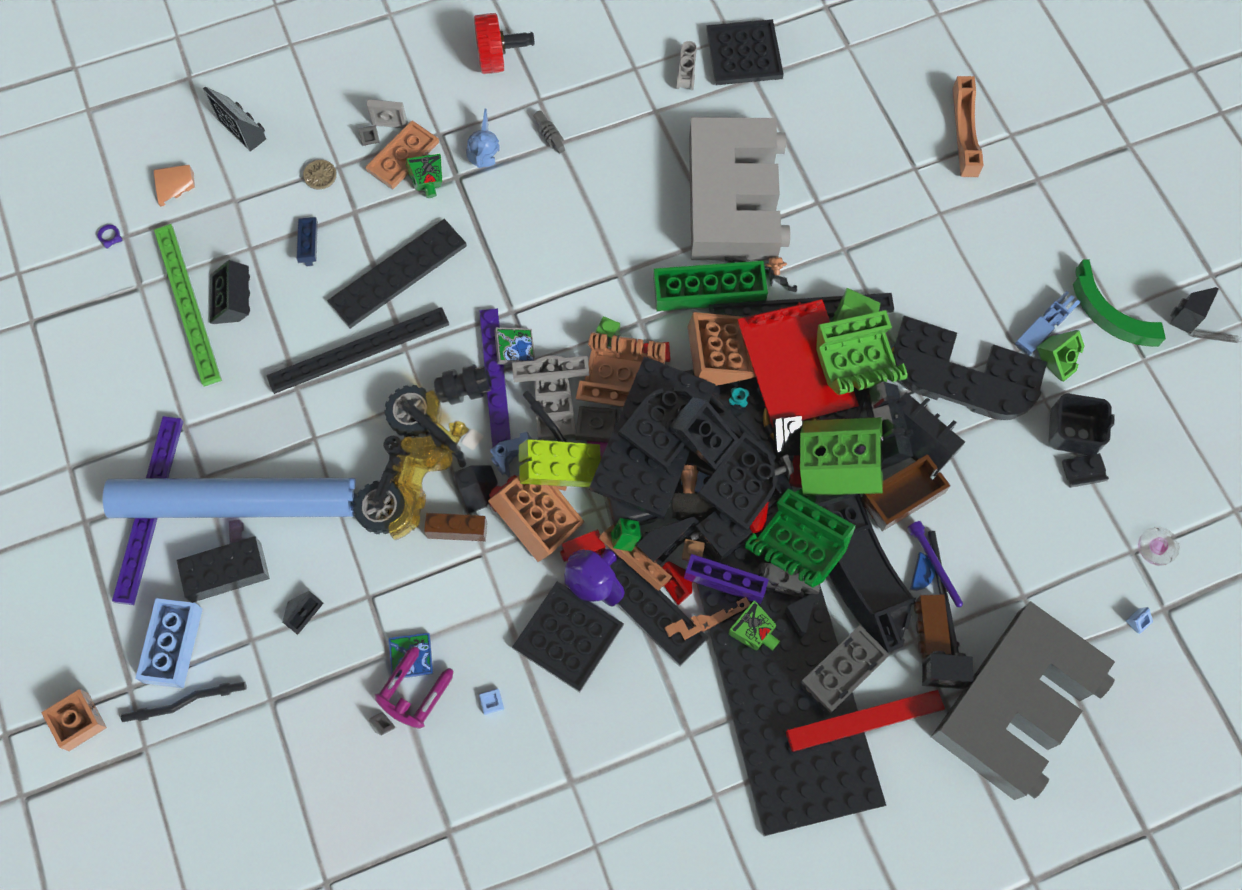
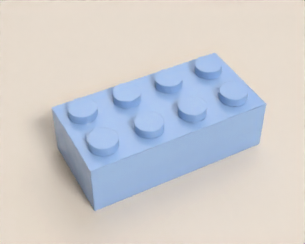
[135,598,203,688]

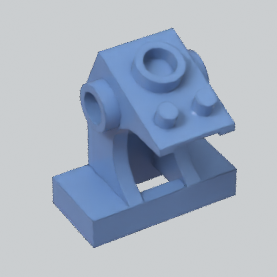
[490,432,533,478]

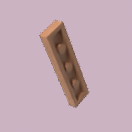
[599,525,672,591]

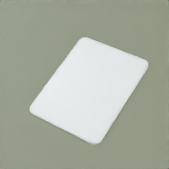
[461,428,484,450]

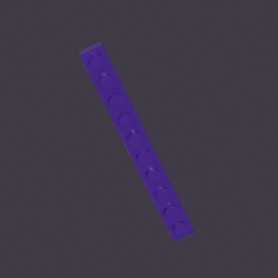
[112,416,184,606]

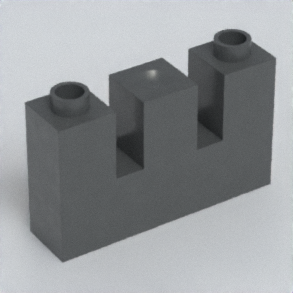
[931,601,1115,800]

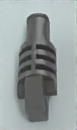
[533,110,565,154]

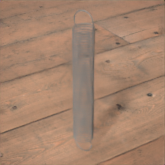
[1188,330,1241,343]

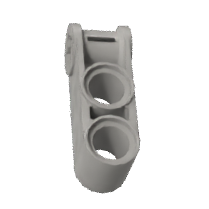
[676,41,697,90]

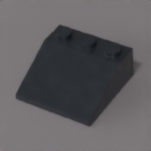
[203,86,266,152]

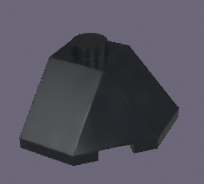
[453,465,498,514]

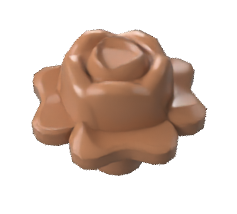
[765,257,787,275]

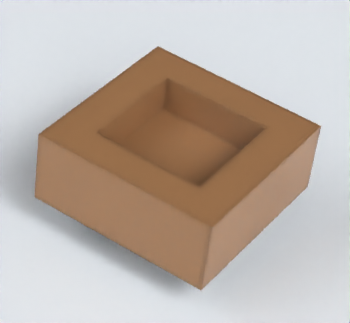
[682,539,705,561]

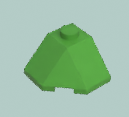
[1037,330,1085,382]

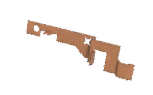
[665,597,750,640]

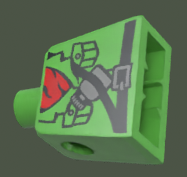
[728,601,780,651]

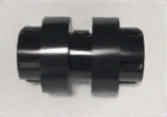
[434,364,492,405]

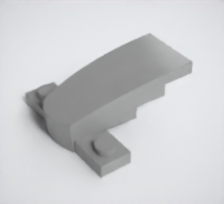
[512,356,589,441]

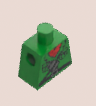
[405,154,442,198]

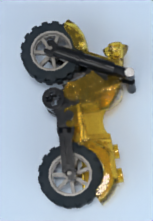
[353,385,469,540]

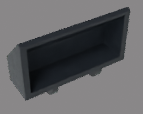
[864,381,914,470]
[901,392,965,477]

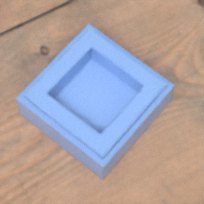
[479,688,504,715]

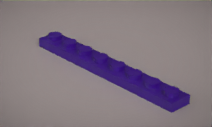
[479,308,511,448]

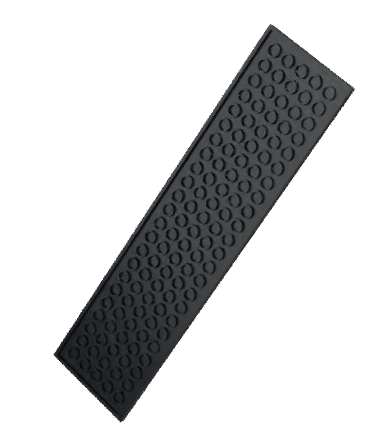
[673,369,887,836]

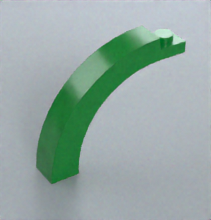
[1073,259,1166,347]

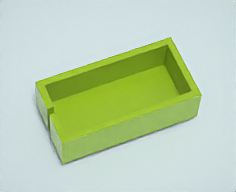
[518,439,601,488]

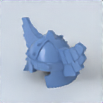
[466,108,500,168]

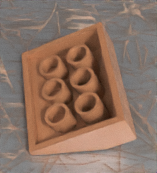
[687,312,756,386]
[488,475,584,562]

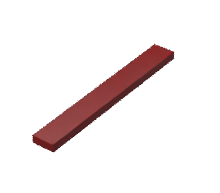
[786,689,945,752]

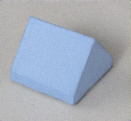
[1126,607,1153,634]

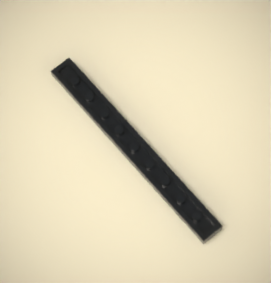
[709,293,894,317]
[266,307,449,394]

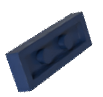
[296,217,318,267]

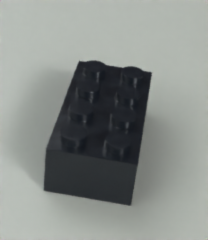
[177,536,270,603]

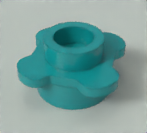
[729,387,749,407]

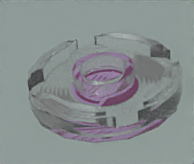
[1138,526,1180,566]

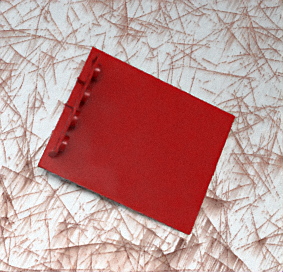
[737,299,859,427]

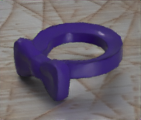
[97,225,123,249]

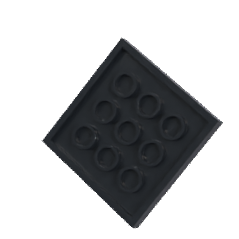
[706,19,784,85]
[512,581,624,693]

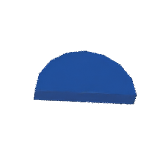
[910,552,935,591]

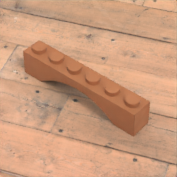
[952,76,984,177]

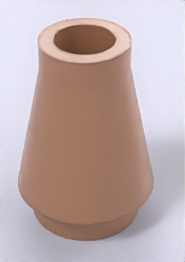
[680,465,699,494]

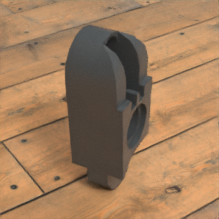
[760,563,820,598]

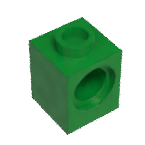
[611,518,641,551]

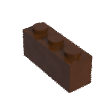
[424,513,487,542]
[914,595,951,659]

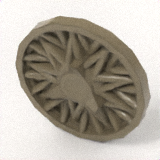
[303,160,337,190]

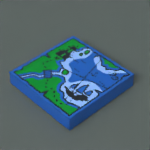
[389,633,433,679]

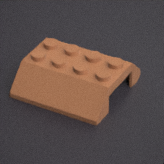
[576,332,665,407]

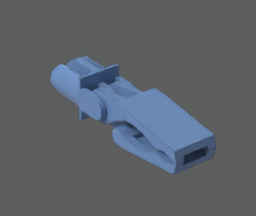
[1015,291,1080,356]

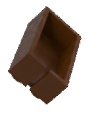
[861,454,951,532]

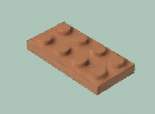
[365,120,439,190]

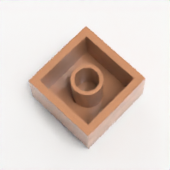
[41,689,107,751]

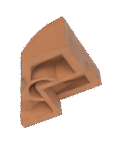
[154,165,195,207]

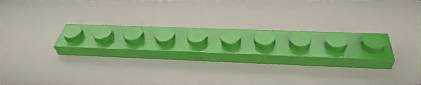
[154,224,222,387]

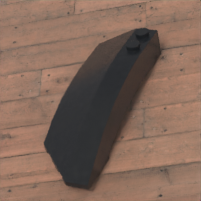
[818,494,916,653]

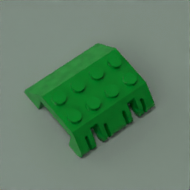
[745,489,855,588]

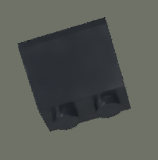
[1170,287,1219,334]

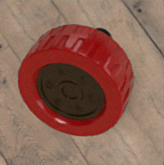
[474,13,535,74]

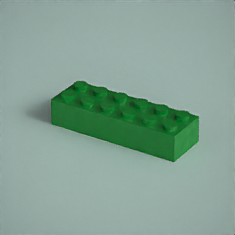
[653,261,768,311]

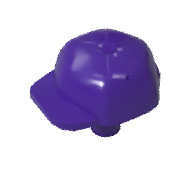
[564,549,625,607]

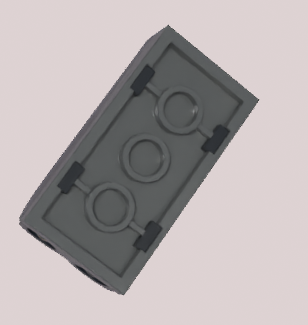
[801,625,889,713]

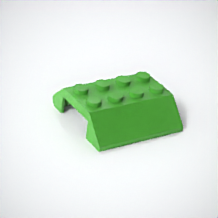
[816,310,907,395]

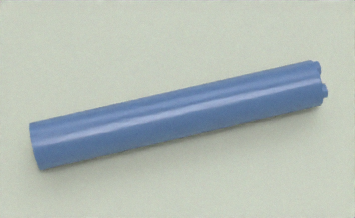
[103,478,357,518]

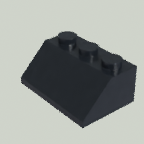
[210,260,250,324]

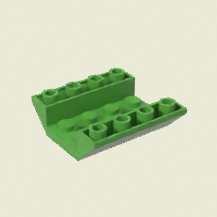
[800,417,883,496]

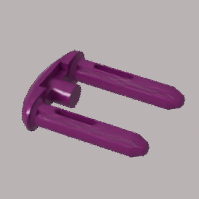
[375,646,454,729]

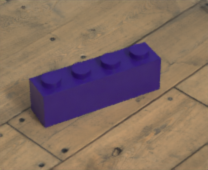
[684,554,769,604]

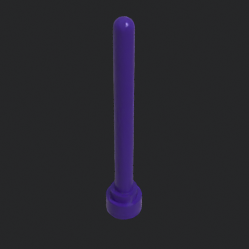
[907,521,963,607]

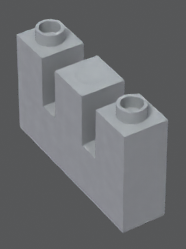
[689,117,790,261]

